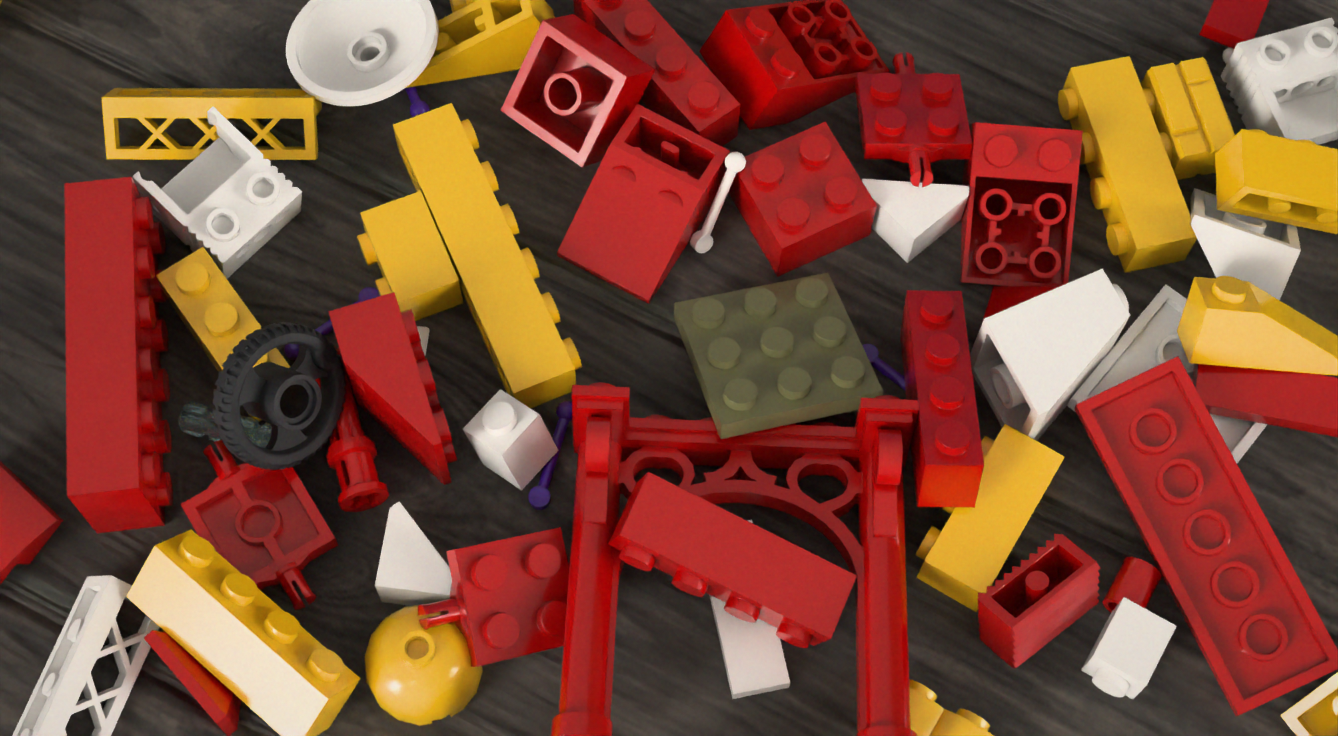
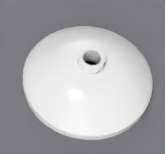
[286,0,439,106]

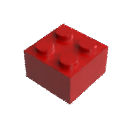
[500,14,656,167]
[729,121,877,277]

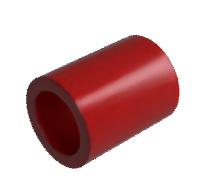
[1102,557,1162,612]

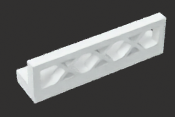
[12,575,160,736]

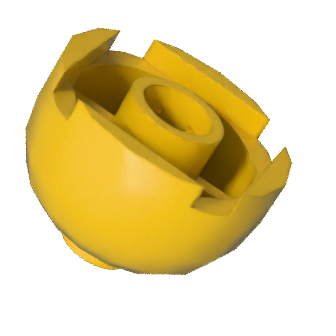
[364,604,483,726]

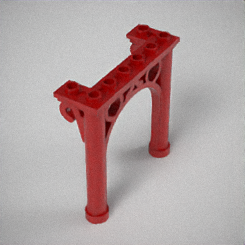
[551,382,919,736]

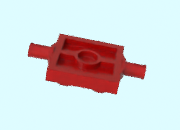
[855,52,972,187]
[180,440,338,610]
[418,527,570,667]

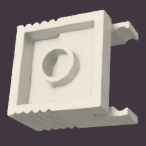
[1221,17,1338,145]
[132,106,302,279]

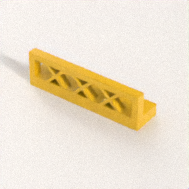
[101,88,322,160]

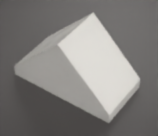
[862,179,969,263]
[375,502,452,606]

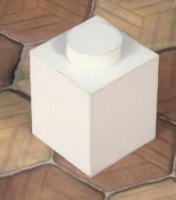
[463,389,558,491]
[1081,597,1177,699]

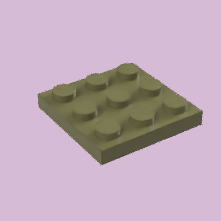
[674,273,883,439]

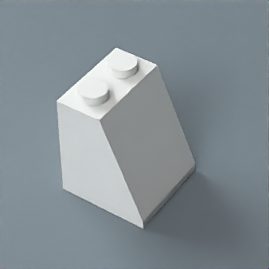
[970,268,1130,441]

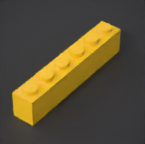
[393,103,582,408]

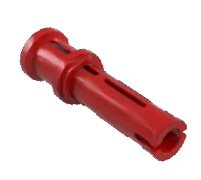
[315,346,389,512]

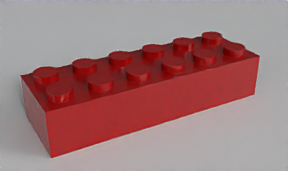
[64,177,173,533]

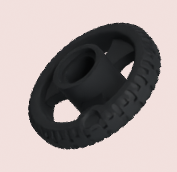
[213,322,347,470]

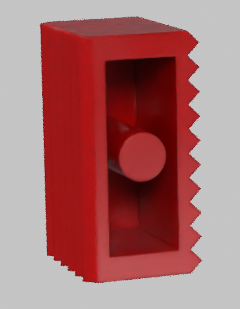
[978,534,1101,668]

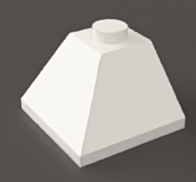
[1190,188,1301,300]

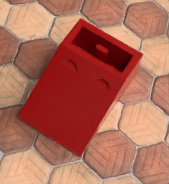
[699,0,890,130]
[557,104,730,304]
[960,122,1083,287]
[328,292,457,485]

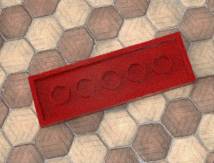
[1074,356,1338,716]

